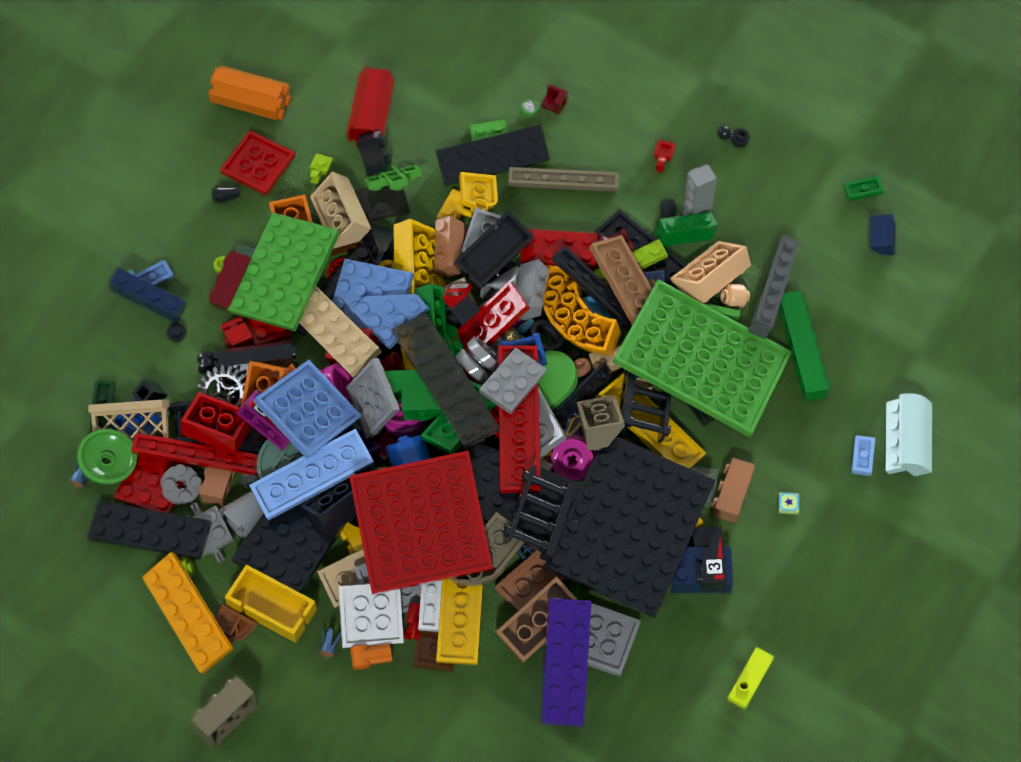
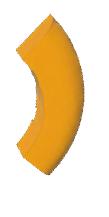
[543,265,621,356]

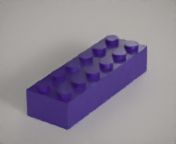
[540,598,592,727]

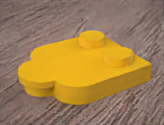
[459,172,498,213]

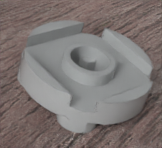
[161,464,201,505]

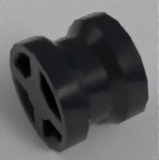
[197,352,216,375]

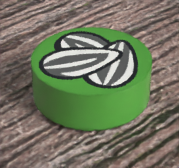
[521,99,539,117]

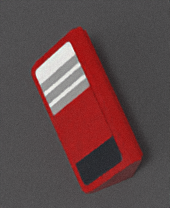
[442,283,473,308]

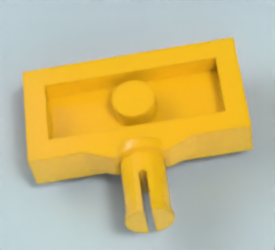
[437,189,473,220]

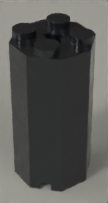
[214,340,299,391]

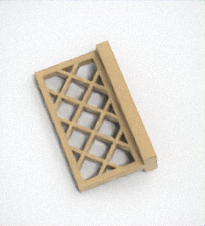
[88,399,169,442]

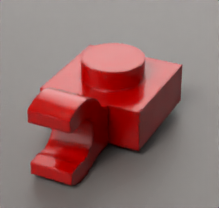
[654,139,676,173]
[404,603,420,640]

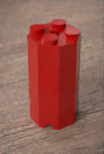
[347,67,395,147]

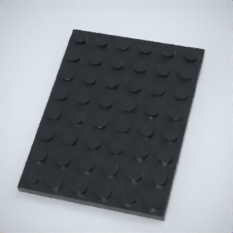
[543,437,716,618]

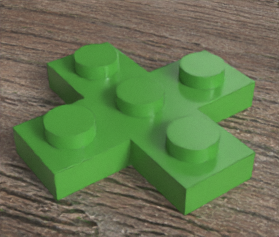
[364,164,422,191]

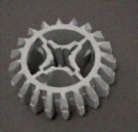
[197,365,246,407]

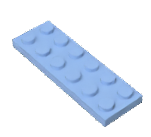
[250,429,375,521]

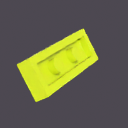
[727,647,774,710]

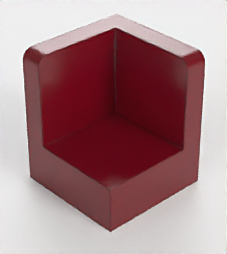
[541,84,568,115]

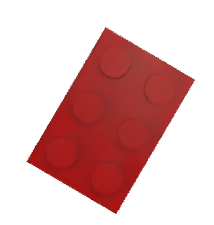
[181,392,252,455]

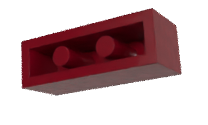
[209,250,252,312]

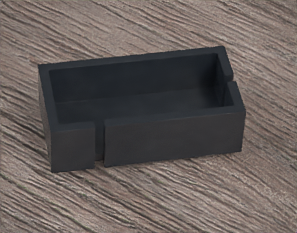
[453,210,534,291]

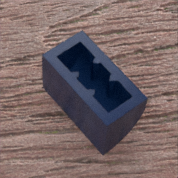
[870,214,896,255]

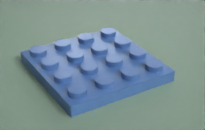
[332,259,414,347]
[253,360,362,459]

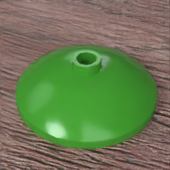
[77,429,137,485]

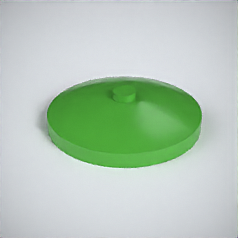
[538,350,578,410]

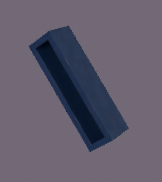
[109,267,186,324]

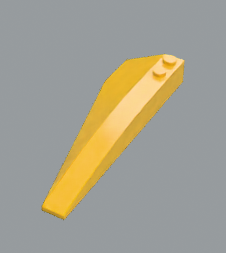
[393,219,446,370]

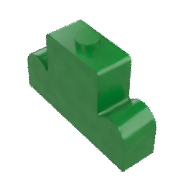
[384,368,463,421]

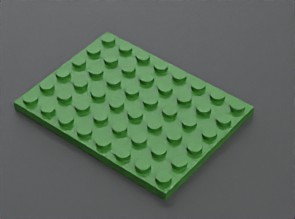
[612,279,792,437]

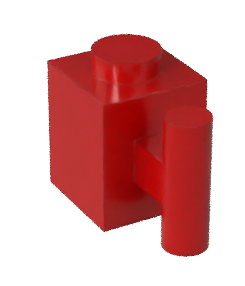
[220,316,255,349]

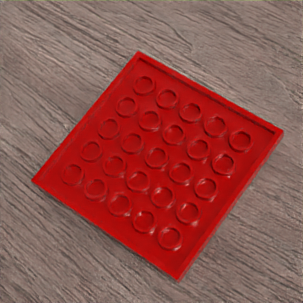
[349,451,493,595]

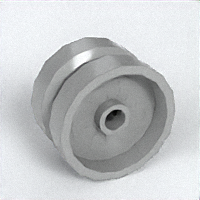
[455,336,498,384]

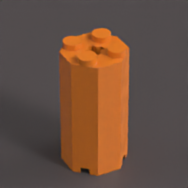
[208,66,292,120]

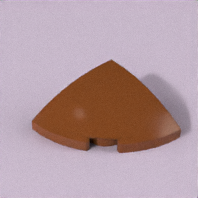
[215,604,258,643]

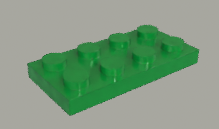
[421,380,496,454]

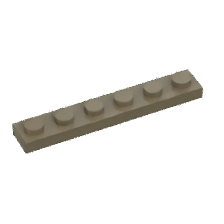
[508,167,619,192]

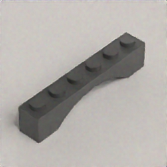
[748,235,799,339]

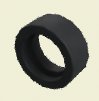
[525,320,564,351]

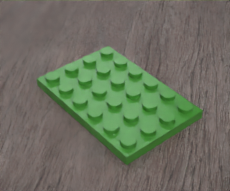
[227,213,340,331]

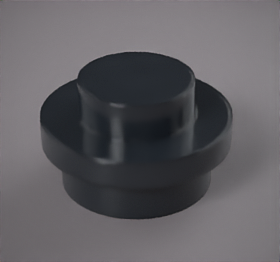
[167,324,186,342]

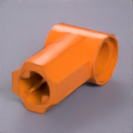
[350,644,392,670]

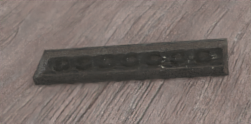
[391,313,500,449]

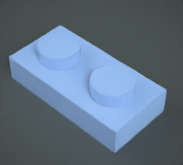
[851,435,875,476]

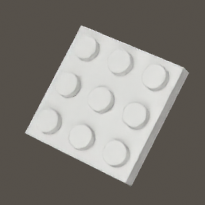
[338,584,404,648]

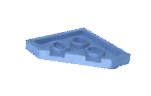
[352,294,430,349]

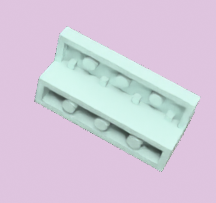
[885,393,932,476]

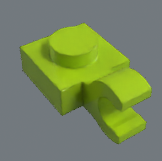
[310,153,334,184]

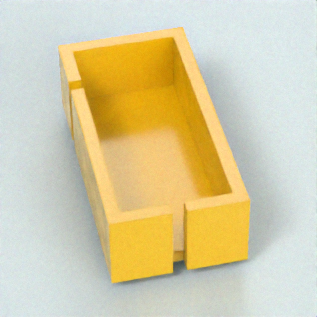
[224,565,317,643]

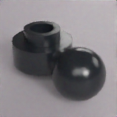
[717,126,750,148]

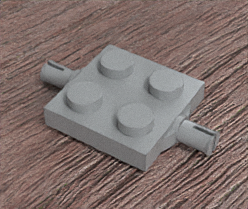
[190,503,234,563]

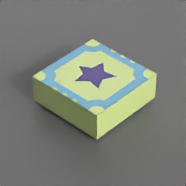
[778,492,799,514]

